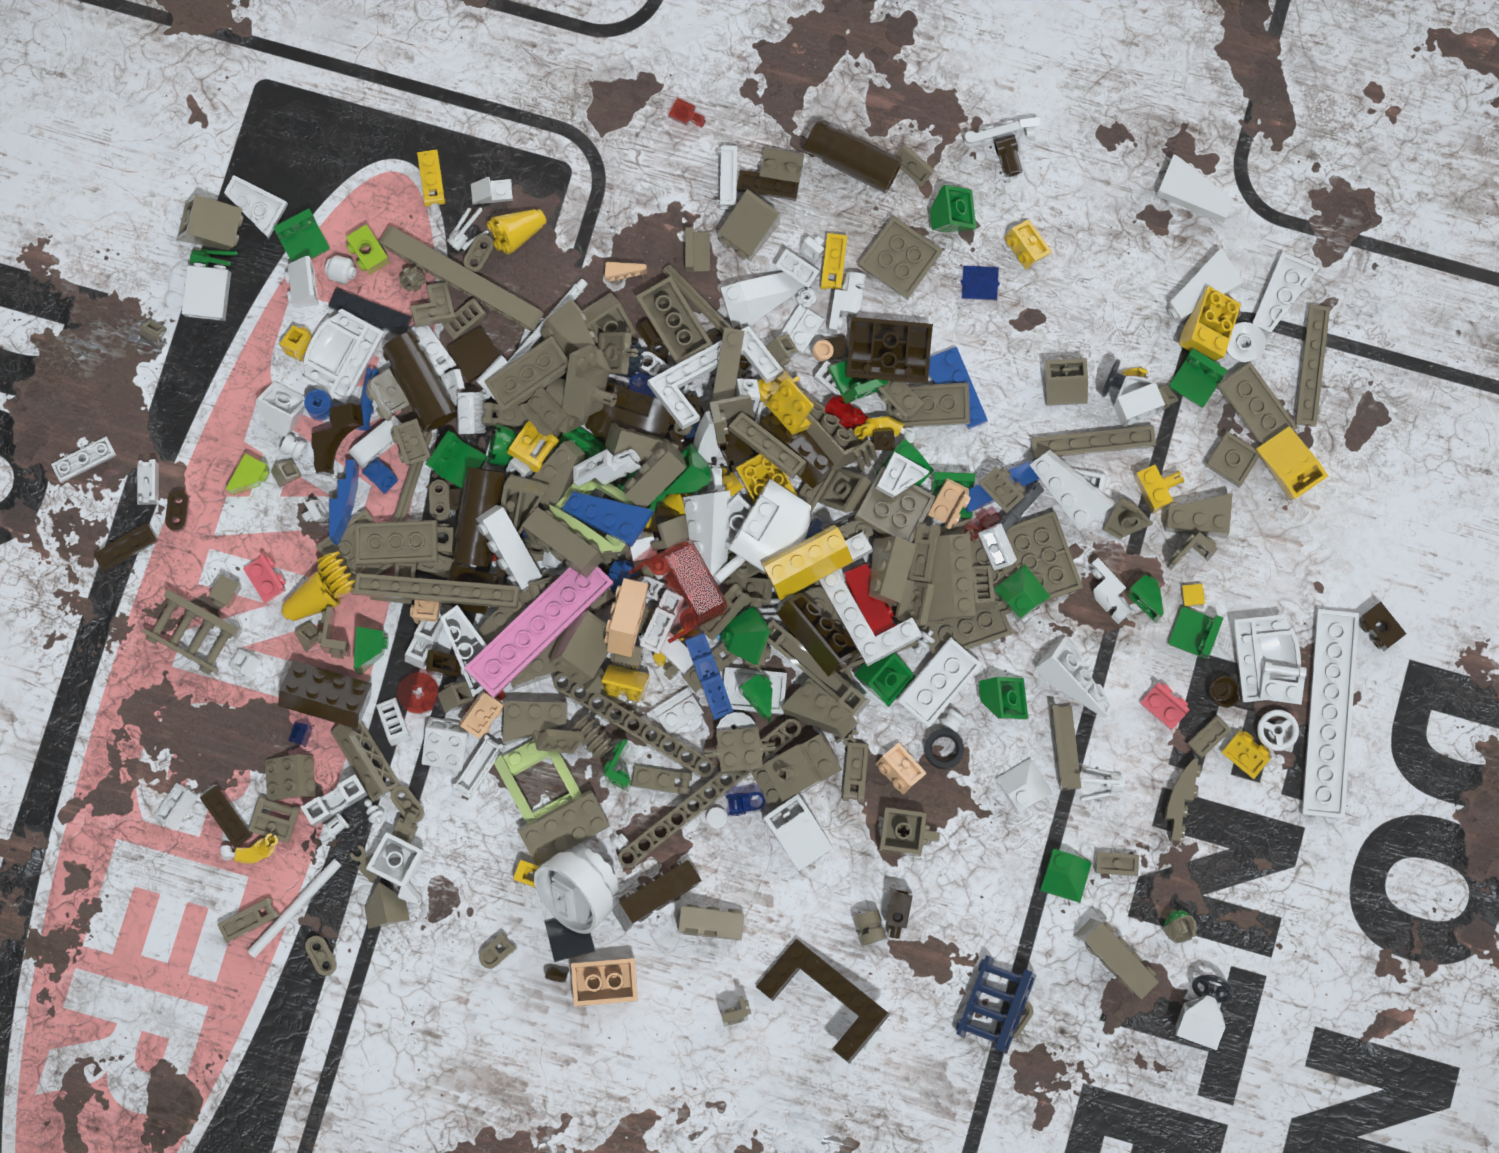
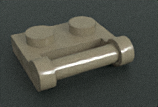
[249,796,301,843]

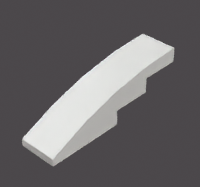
[640,572,694,654]

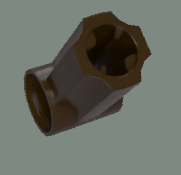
[994,134,1023,177]
[636,320,669,361]

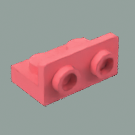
[243,553,286,604]
[1140,683,1190,731]

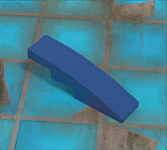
[329,459,359,545]
[965,459,1040,513]
[684,632,734,720]

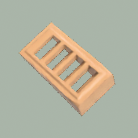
[605,262,647,282]

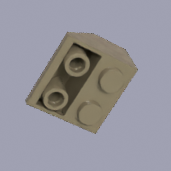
[1044,358,1088,406]

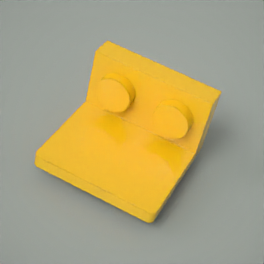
[766,378,814,435]

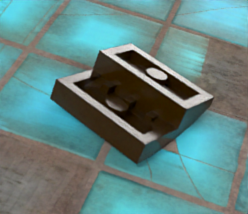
[446,326,500,383]

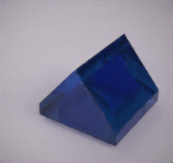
[288,722,313,747]

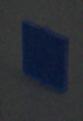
[960,265,1000,301]

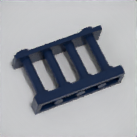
[956,955,1037,1054]

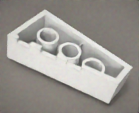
[683,491,730,579]

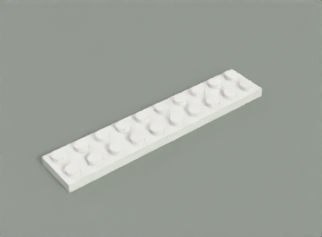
[1302,609,1359,819]

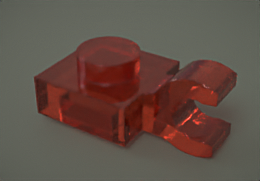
[668,98,706,128]
[964,512,1002,541]

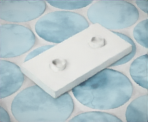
[897,637,982,728]

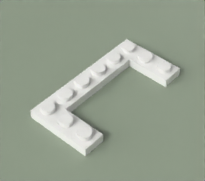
[647,326,784,430]
[818,532,922,666]

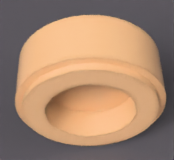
[812,340,833,362]

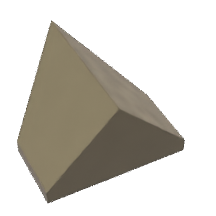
[1103,498,1154,540]
[364,882,410,929]

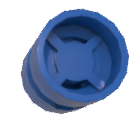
[304,389,334,422]

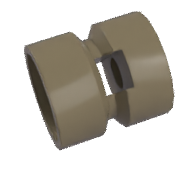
[853,910,887,946]

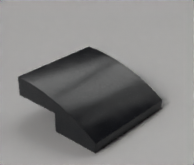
[545,919,595,962]

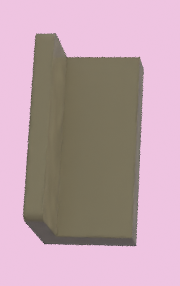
[685,227,710,272]
[650,514,689,551]

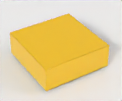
[1181,584,1205,607]

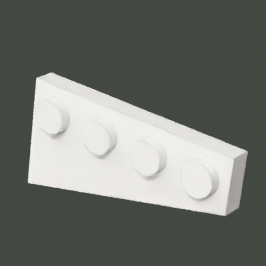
[1252,252,1320,334]

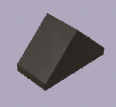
[426,650,461,677]

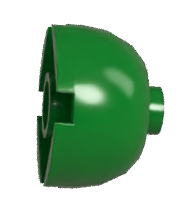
[487,424,517,466]

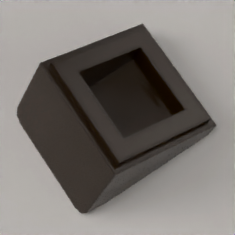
[545,964,569,983]

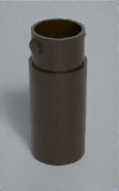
[803,120,903,194]
[382,332,457,432]
[452,467,506,567]

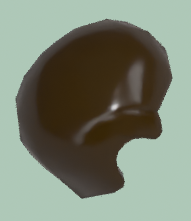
[1208,676,1241,708]

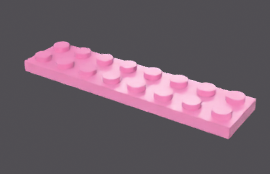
[464,566,614,699]

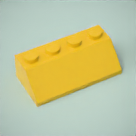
[761,525,854,601]

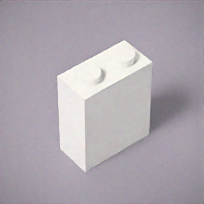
[182,263,231,321]

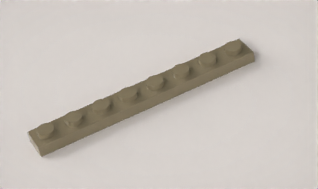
[354,573,520,609]

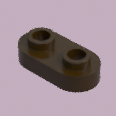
[165,490,189,532]

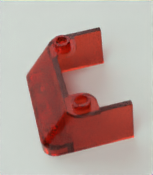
[629,541,728,644]

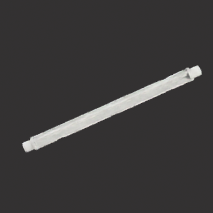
[480,278,588,402]

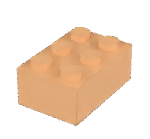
[604,578,648,657]
[571,958,638,1007]

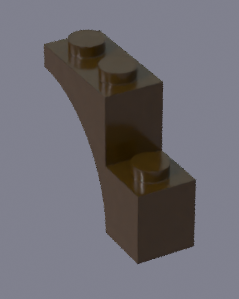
[311,403,364,476]

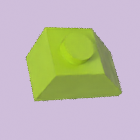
[226,453,270,495]

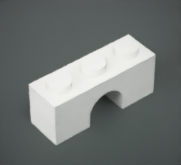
[301,774,368,827]

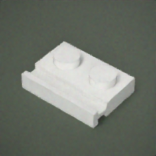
[779,304,825,354]
[653,687,704,735]

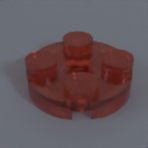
[397,672,440,715]

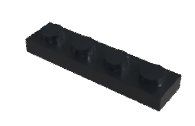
[328,288,412,335]

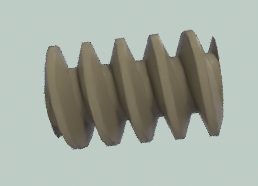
[572,713,616,759]

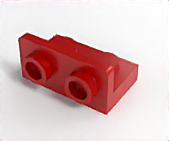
[825,394,869,430]

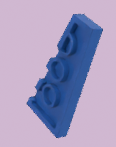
[929,347,988,429]
[562,492,654,547]

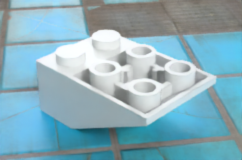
[763,794,833,872]

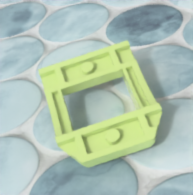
[549,478,637,553]
[494,740,582,824]

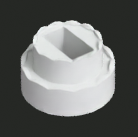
[534,848,619,934]

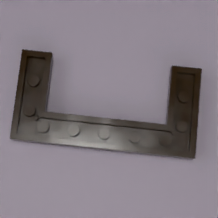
[756,939,890,1064]

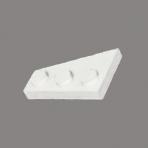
[224,175,288,239]

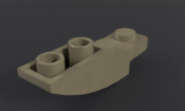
[1164,759,1201,843]

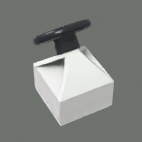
[1101,359,1165,428]
[1175,975,1233,1050]

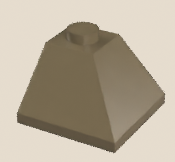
[819,468,873,513]

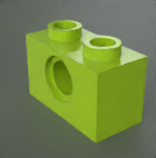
[346,224,390,275]

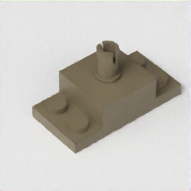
[559,345,617,433]
[752,733,842,810]

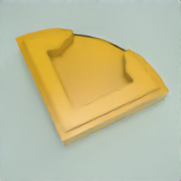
[1121,368,1148,378]

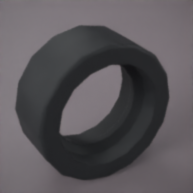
[924,729,964,770]

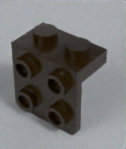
[441,564,497,615]

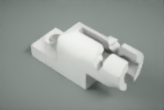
[829,272,866,335]
[573,449,641,486]
[1090,558,1133,624]

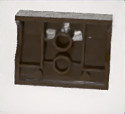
[846,317,933,385]

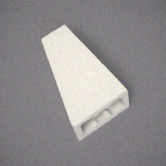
[1157,155,1235,223]
[1168,249,1243,323]

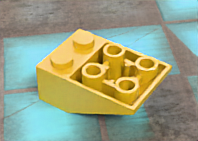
[1178,286,1241,361]
[1256,426,1328,500]
[735,454,798,505]
[601,664,650,703]

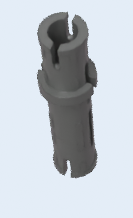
[996,482,1044,533]

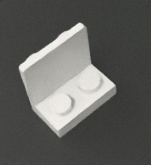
[422,717,469,771]

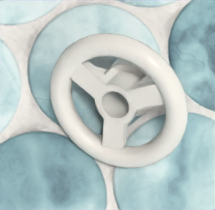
[1257,710,1299,751]

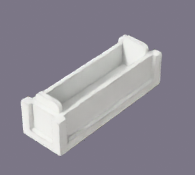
[716,146,737,210]
[452,735,504,800]

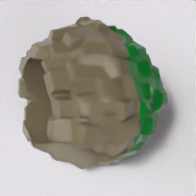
[1164,910,1197,943]

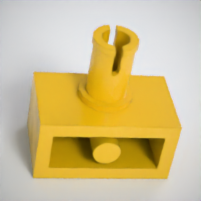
[1134,465,1185,514]

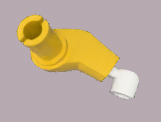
[854,416,916,443]
[220,833,278,864]

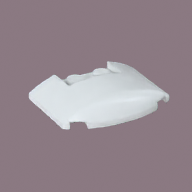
[302,309,385,404]
[728,479,811,573]
[1234,614,1301,702]

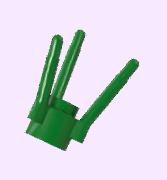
[190,249,238,267]

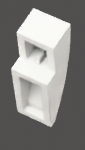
[693,411,719,465]
[404,605,451,669]

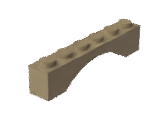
[767,620,871,717]

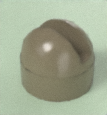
[674,422,692,435]

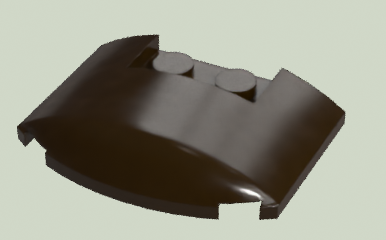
[585,382,672,444]

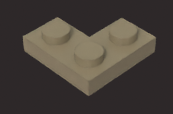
[411,282,455,328]

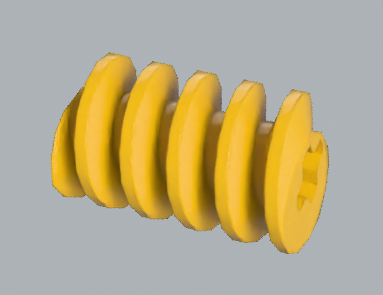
[316,551,355,599]

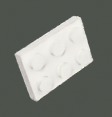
[724,667,787,715]

